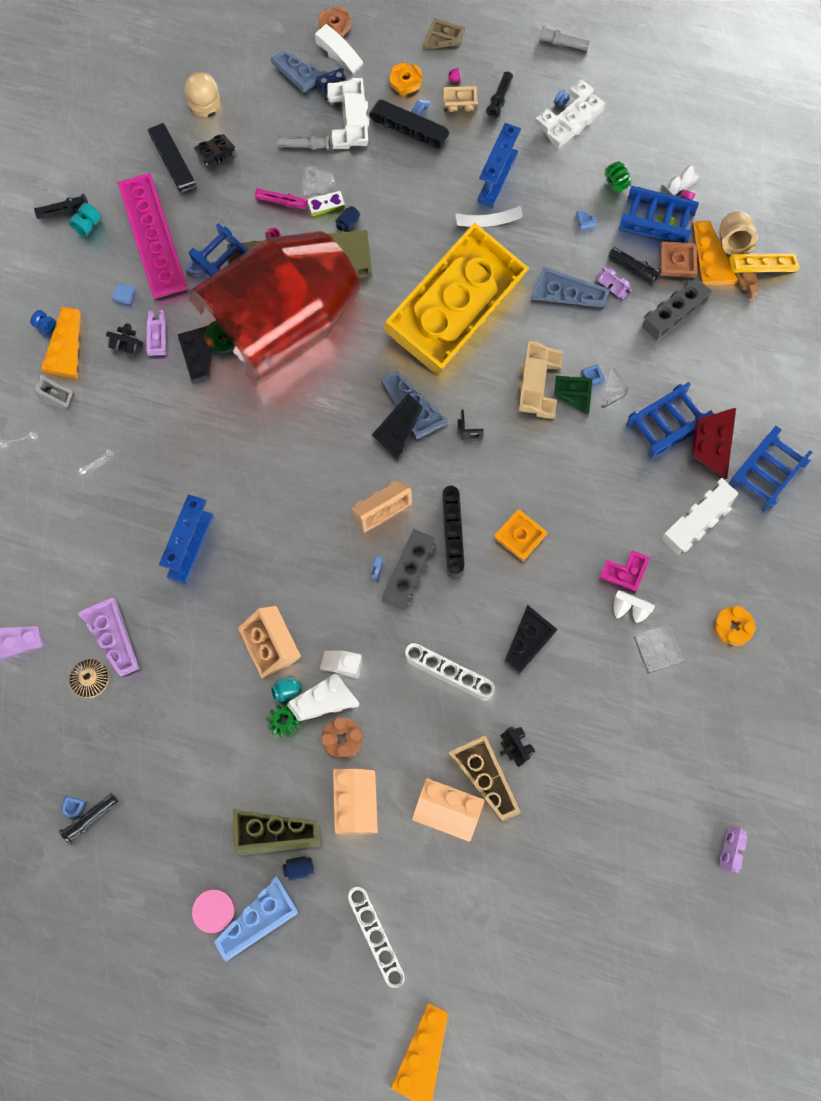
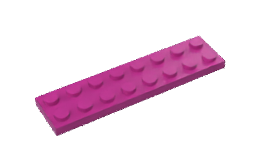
[117,173,188,299]

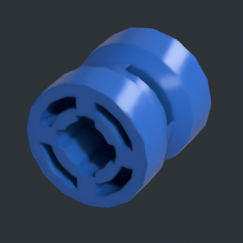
[30,310,56,335]

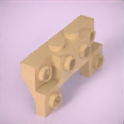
[518,341,563,419]

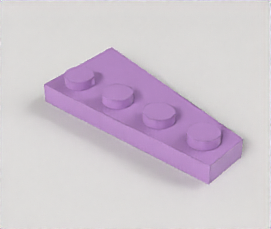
[77,597,140,677]
[0,626,43,659]

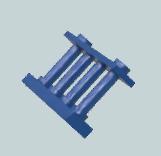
[477,123,521,208]
[619,185,699,243]
[188,223,272,305]
[626,382,714,459]
[728,425,813,512]
[159,494,214,584]

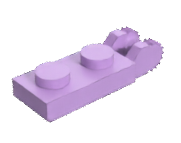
[147,309,166,356]

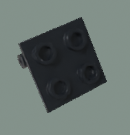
[194,134,236,168]

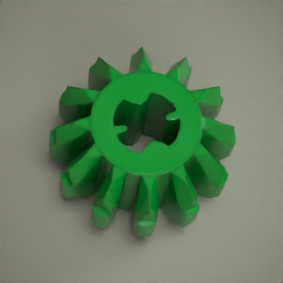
[604,161,631,193]
[267,704,301,739]

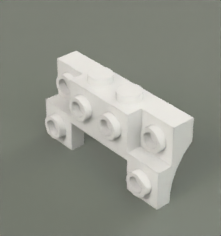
[327,78,369,149]
[535,79,605,149]

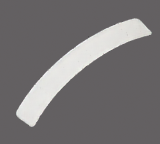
[455,206,523,227]

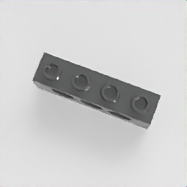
[642,277,712,341]
[382,529,436,610]

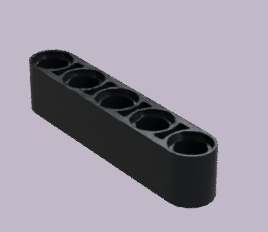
[369,99,450,149]
[148,123,197,194]
[442,485,465,580]

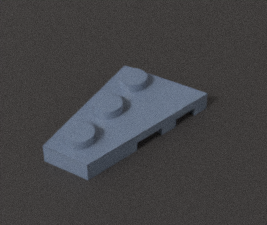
[271,51,328,92]

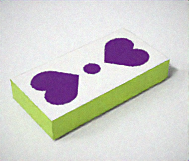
[307,191,345,217]

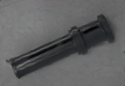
[486,71,513,118]
[34,193,88,219]
[608,247,661,284]
[58,793,119,845]

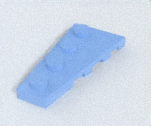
[214,876,299,961]

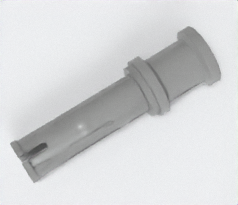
[539,26,590,52]
[278,134,330,150]

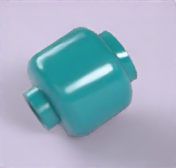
[271,676,302,704]

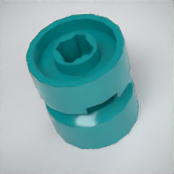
[68,203,102,237]

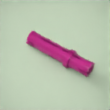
[255,188,307,210]

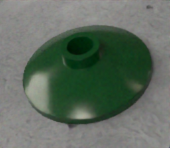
[204,319,241,353]

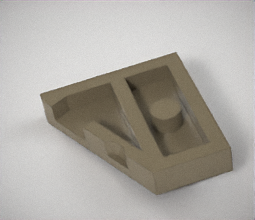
[423,18,465,50]

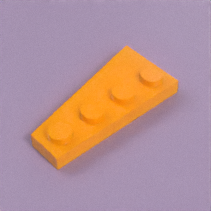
[691,221,738,285]
[41,307,81,379]
[391,1003,448,1101]

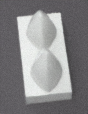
[661,165,699,197]
[614,589,655,623]

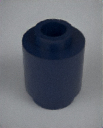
[335,206,360,232]
[283,856,314,881]

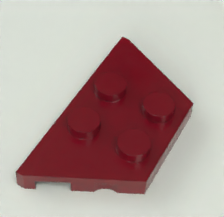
[691,408,736,480]

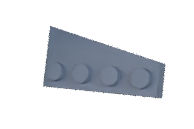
[531,267,610,308]
[381,371,449,440]

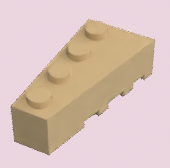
[449,735,521,822]

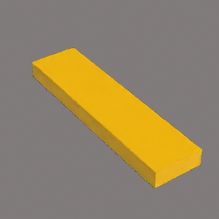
[729,254,800,272]

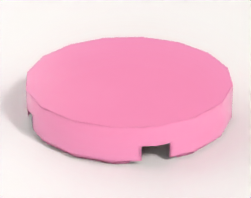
[192,890,235,933]

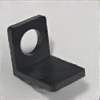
[457,410,484,440]

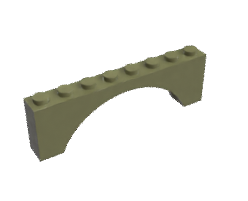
[227,230,372,289]

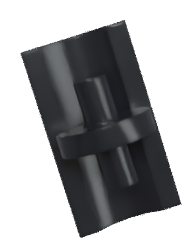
[106,323,143,355]
[500,727,535,767]

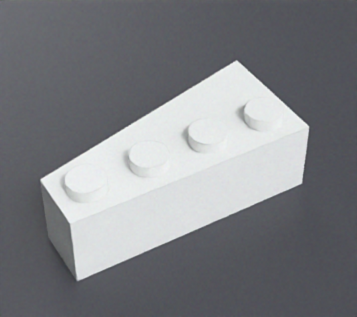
[661,478,739,556]

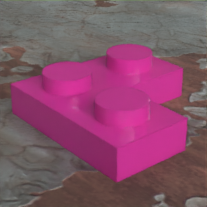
[599,550,650,593]

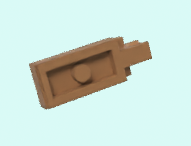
[728,256,759,299]

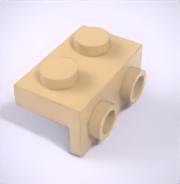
[443,86,478,112]

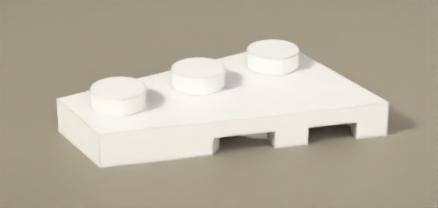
[287,673,359,721]

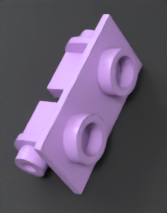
[596,266,631,299]
[719,828,748,873]

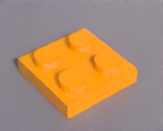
[494,509,548,562]

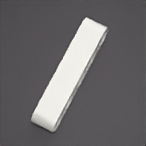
[405,643,495,701]
[348,887,405,988]

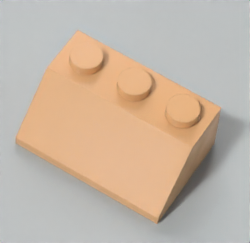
[351,480,412,533]
[238,606,301,679]
[333,769,378,835]
[412,778,485,842]

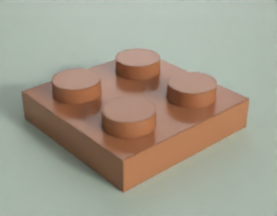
[660,242,697,278]

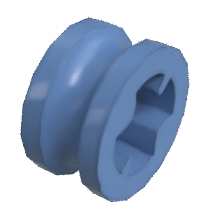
[554,90,570,108]

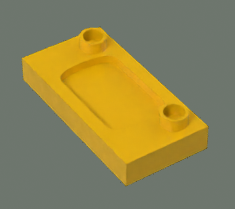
[382,222,529,376]

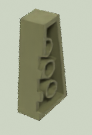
[233,809,321,856]

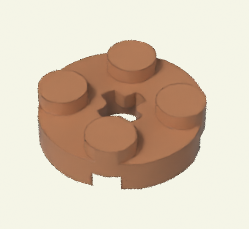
[318,7,351,38]
[322,718,362,759]

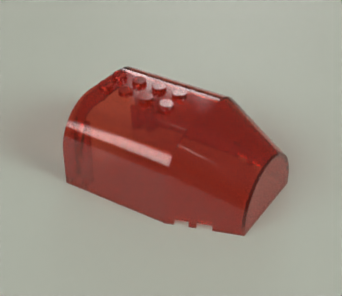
[189,231,360,388]

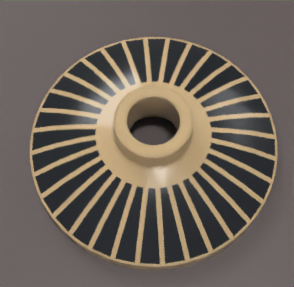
[69,659,109,698]

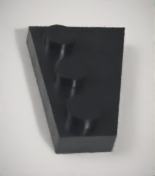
[177,326,211,383]
[372,393,423,460]
[504,605,558,675]

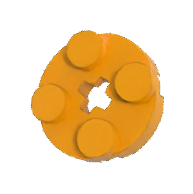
[389,62,422,96]
[714,606,756,646]

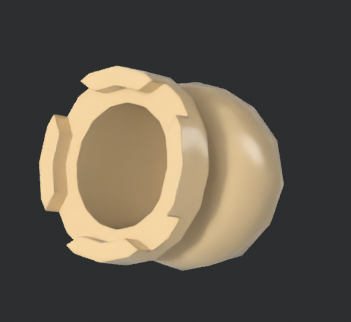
[184,72,221,117]
[719,211,758,255]

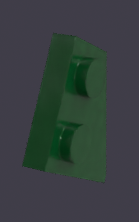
[554,376,593,415]

